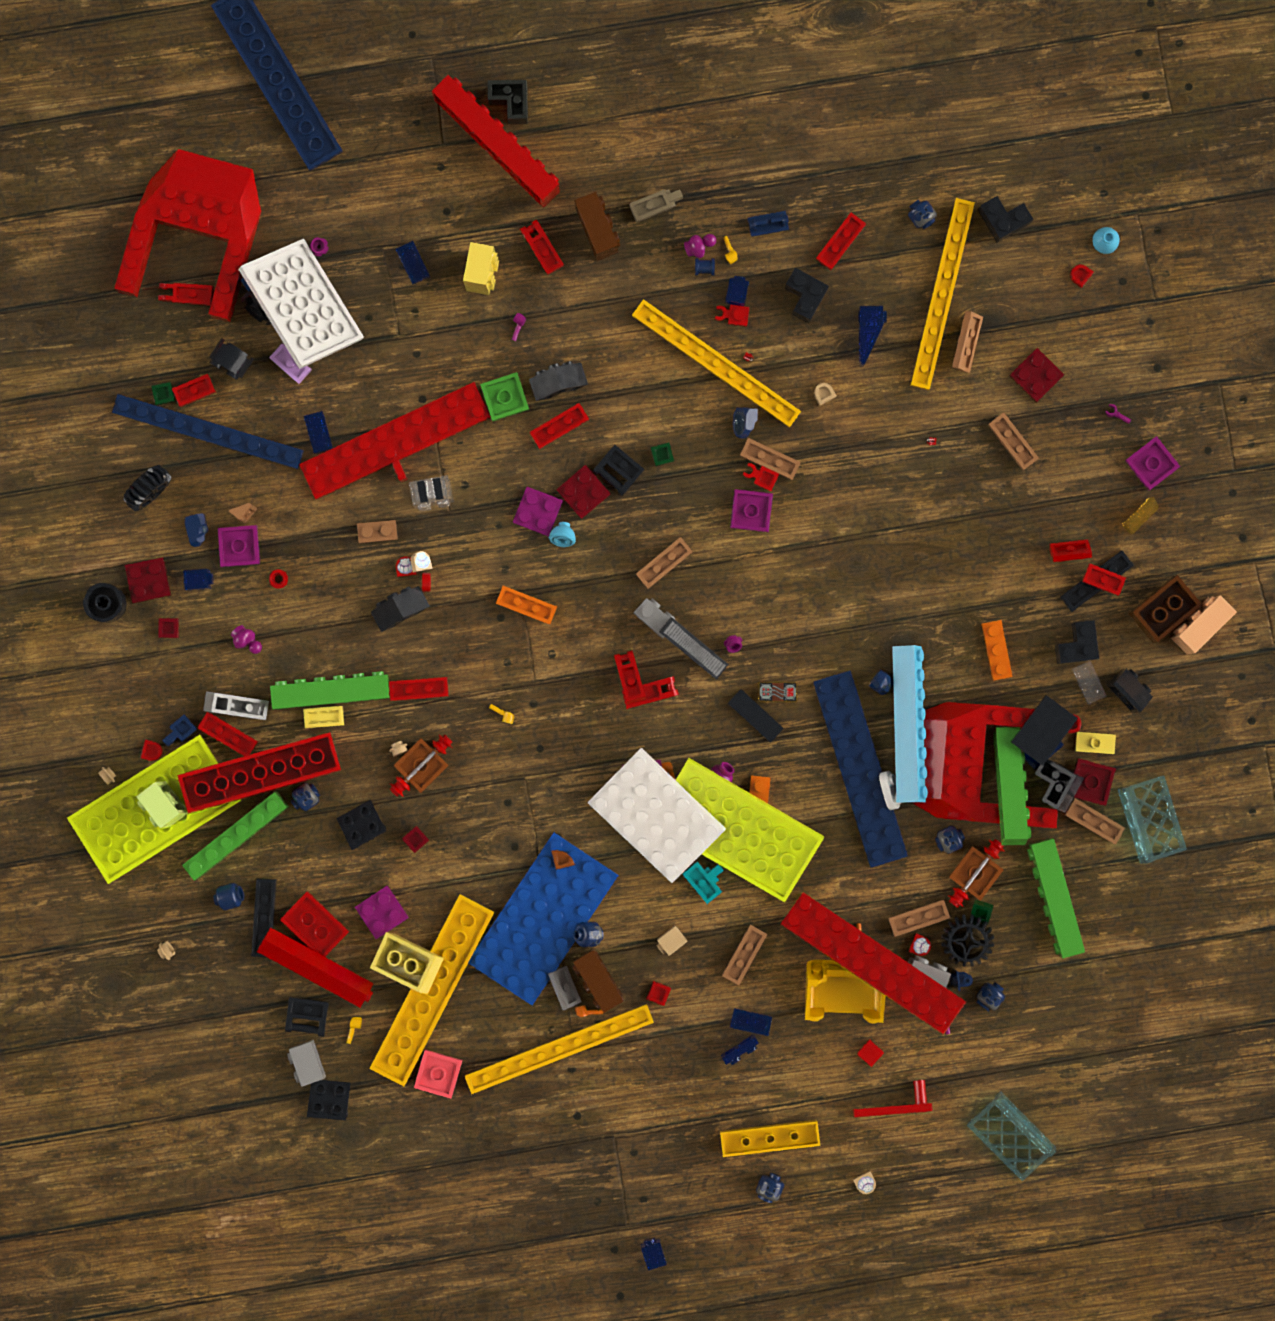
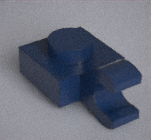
[162,714,197,746]

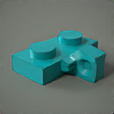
[683,861,724,904]

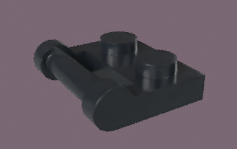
[592,445,645,496]
[285,997,329,1037]

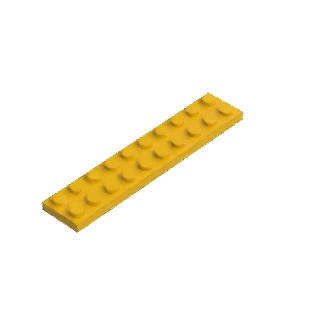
[369,894,494,1086]

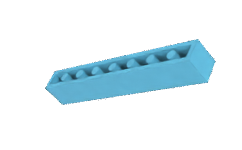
[892,645,928,803]

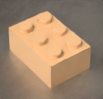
[1171,595,1237,655]

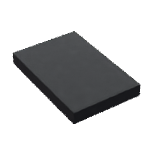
[1011,695,1078,766]

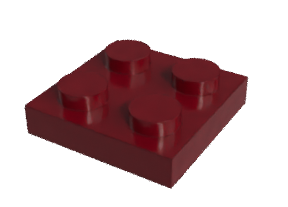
[1009,348,1064,403]
[556,465,611,520]
[124,557,172,604]
[1074,758,1116,806]

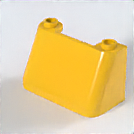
[805,959,886,1024]

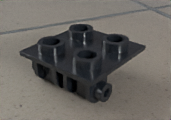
[336,800,387,850]
[307,1080,351,1121]

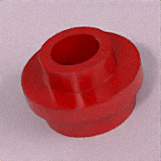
[269,569,288,589]

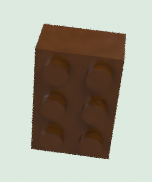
[574,191,620,261]
[1128,575,1202,643]
[572,947,624,1013]

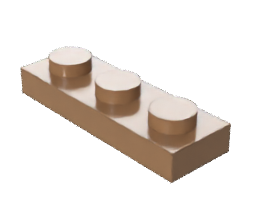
[952,311,983,373]
[988,413,1039,470]
[740,438,801,480]
[636,537,693,589]
[1064,798,1125,845]
[888,899,950,937]
[722,924,767,985]

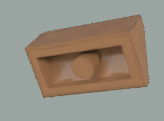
[229,503,257,523]

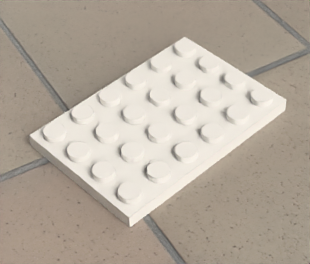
[239,239,364,369]
[588,748,726,883]

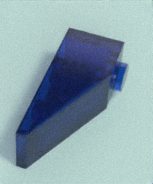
[858,306,887,367]

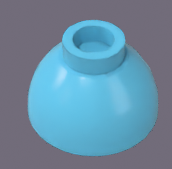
[1092,227,1120,254]
[549,522,576,547]

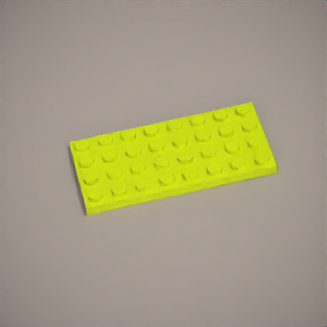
[67,735,242,884]
[676,758,824,902]

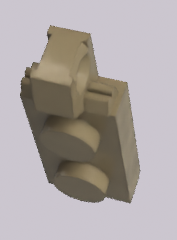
[629,189,683,223]

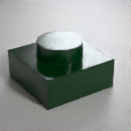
[151,382,176,406]
[651,443,674,467]
[969,900,994,925]

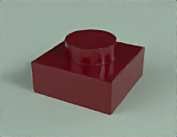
[158,618,179,638]
[402,826,430,853]

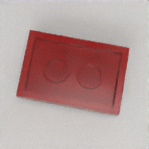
[280,891,350,957]

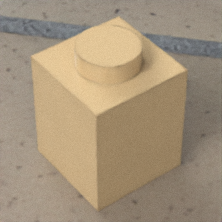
[656,925,688,956]

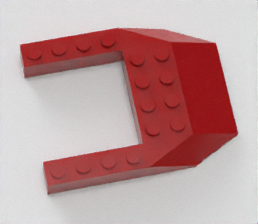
[114,149,261,323]
[913,702,1058,828]

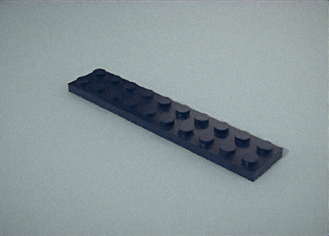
[211,0,343,171]
[813,670,908,868]

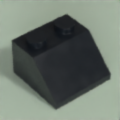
[1106,668,1153,713]

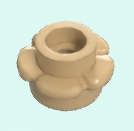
[389,741,408,757]
[98,767,116,784]
[157,941,175,960]

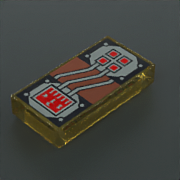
[758,682,798,702]

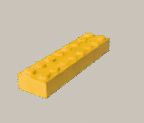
[720,1120,820,1157]

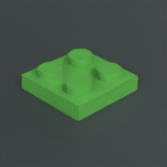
[480,372,529,422]

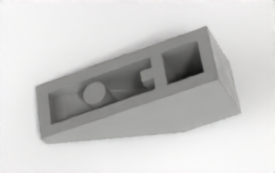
[203,691,269,720]

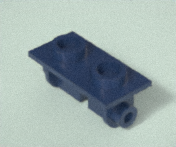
[748,211,789,237]
[949,968,973,991]

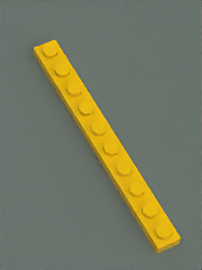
[910,198,975,390]
[632,299,801,428]
[465,1004,654,1094]

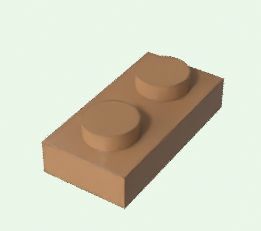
[357,520,398,543]

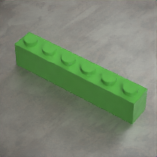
[270,671,390,710]
[993,727,1031,845]
[182,792,289,881]
[1027,838,1085,958]

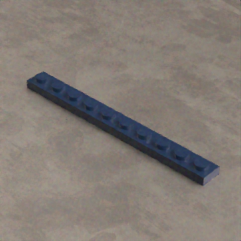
[112,394,304,469]

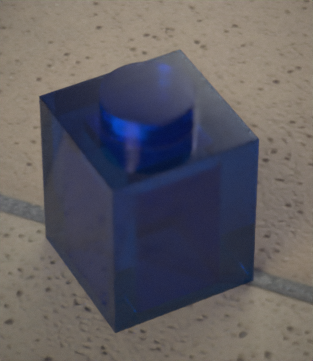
[725,276,749,306]
[183,569,214,591]
[641,1237,667,1271]

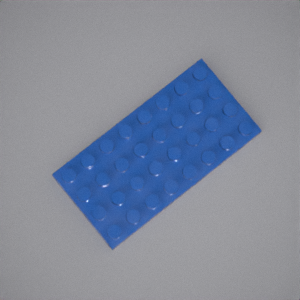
[468,832,619,1005]

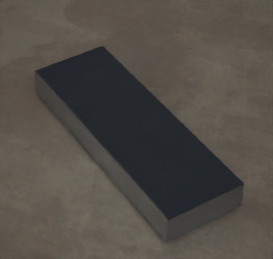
[728,689,784,743]

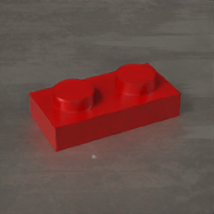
[172,374,216,407]
[1049,539,1092,562]
[1082,564,1126,596]

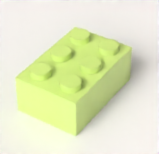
[136,781,188,828]

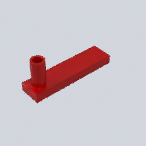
[852,1080,933,1118]

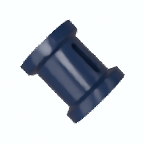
[695,258,715,276]

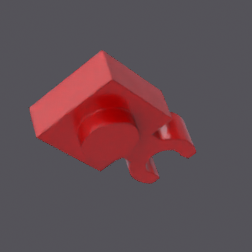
[715,305,750,327]
[743,463,779,492]

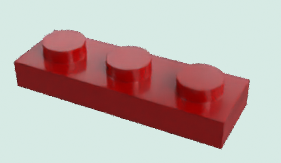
[816,212,866,271]
[529,403,589,450]
[389,677,449,701]
[198,712,258,756]

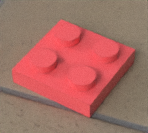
[414,1049,463,1099]

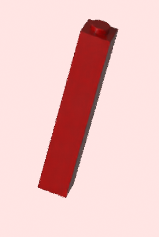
[257,927,374,1008]

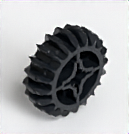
[123,465,171,511]
[942,914,994,967]

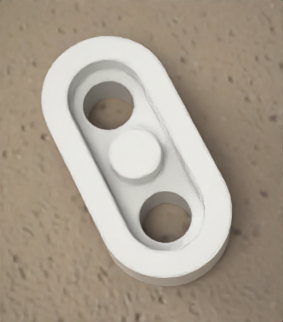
[879,771,901,810]

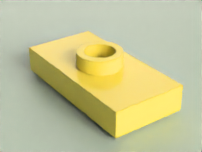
[303,706,344,728]
[1075,732,1116,754]

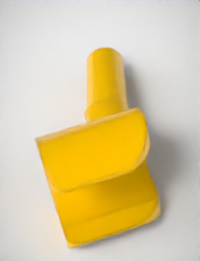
[723,236,738,264]
[489,704,514,724]
[346,1017,362,1044]

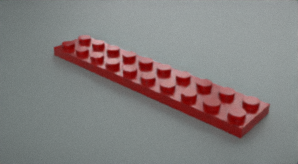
[299,382,491,500]
[781,892,966,1035]

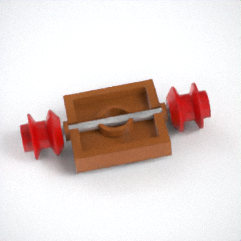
[389,734,453,797]
[948,839,1005,908]

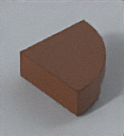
[551,850,575,870]

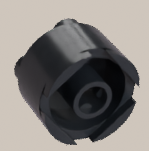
[209,338,254,380]
[83,583,127,623]

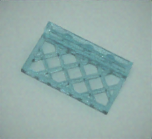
[1118,775,1187,864]
[967,1091,1056,1181]

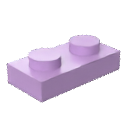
[269,344,312,384]

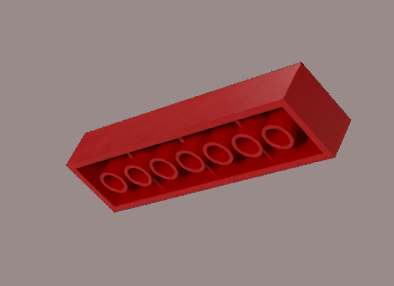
[432,75,560,208]
[177,732,341,814]

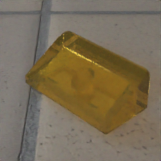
[1122,497,1159,534]

